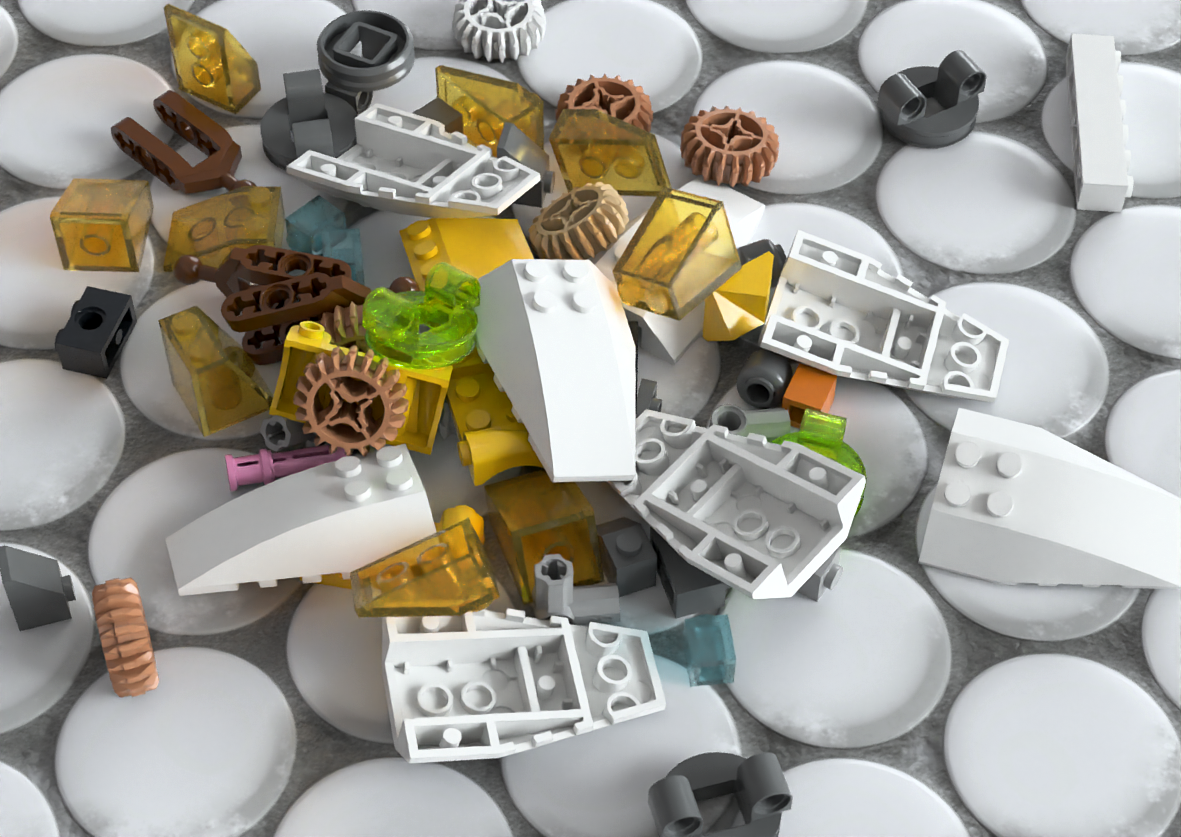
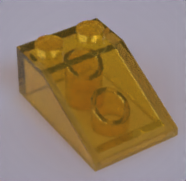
[164,4,261,114]
[435,65,544,158]
[549,109,673,197]
[163,186,286,272]
[350,518,500,617]

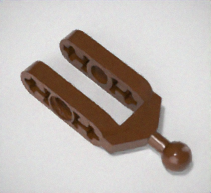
[111,90,260,209]
[173,245,352,312]
[221,273,420,365]

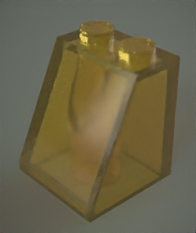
[50,178,154,272]
[612,187,742,321]
[158,306,273,437]
[483,469,605,605]

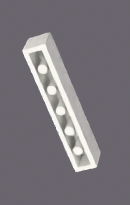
[1065,33,1133,212]

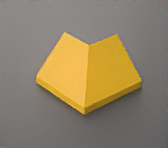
[702,251,774,342]

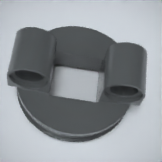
[316,10,415,115]
[877,50,986,148]
[260,69,357,171]
[648,752,792,837]

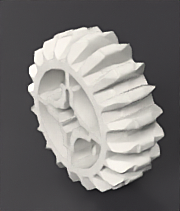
[452,0,546,63]

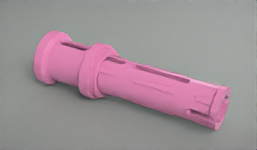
[225,445,346,491]

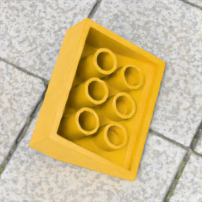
[399,218,534,337]

